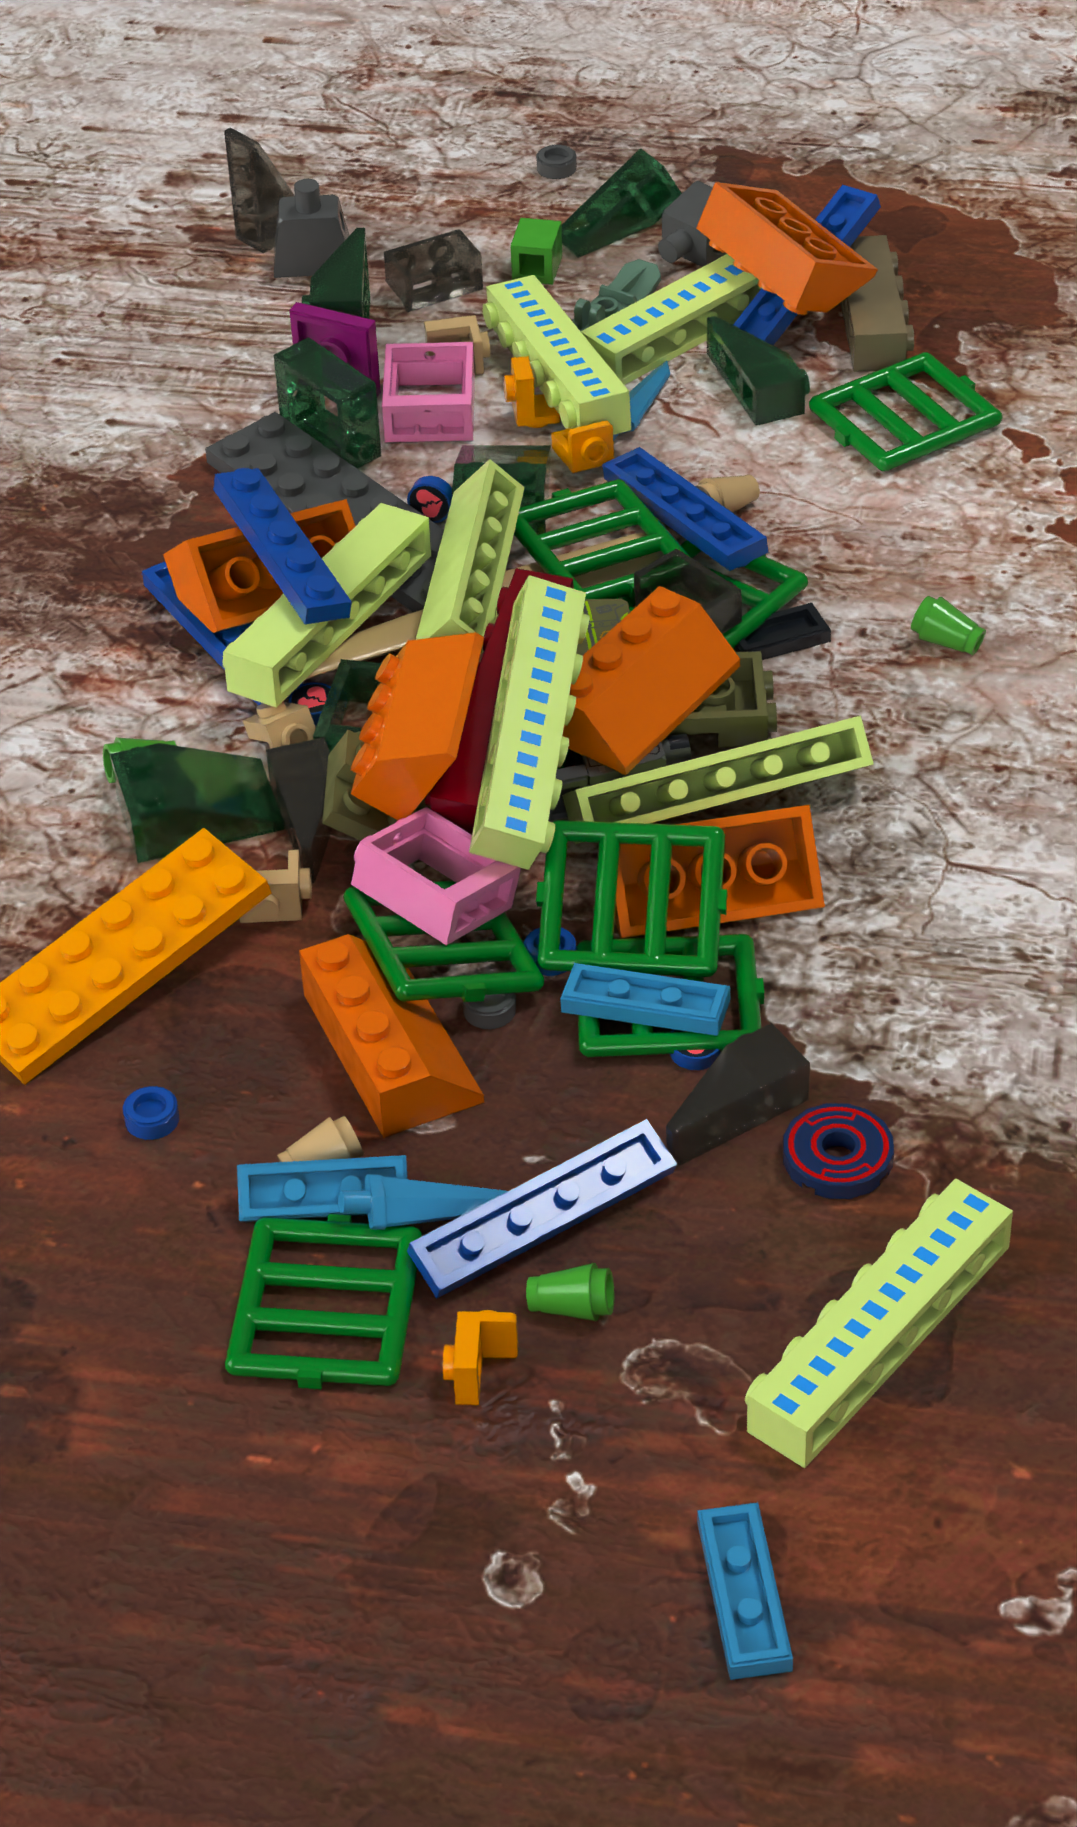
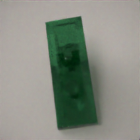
[561,148,682,258]
[707,316,810,426]

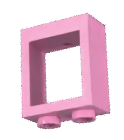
[382,342,475,443]
[351,807,521,945]

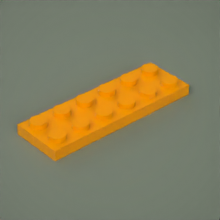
[0,828,272,1085]

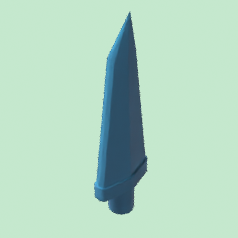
[613,361,670,441]
[338,1174,508,1230]

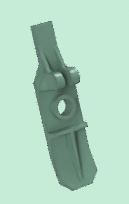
[572,259,662,331]

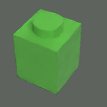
[511,218,562,285]

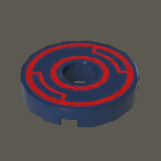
[783,1103,894,1199]

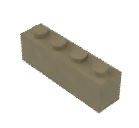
[840,235,914,372]

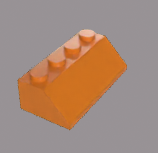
[696,182,878,315]
[163,499,356,633]
[563,586,740,775]
[351,632,484,821]
[615,805,825,938]
[299,934,484,1138]

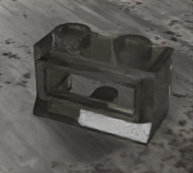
[384,229,483,312]
[634,548,742,634]

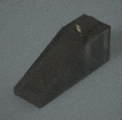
[224,127,295,254]
[266,737,333,883]
[666,1023,810,1168]

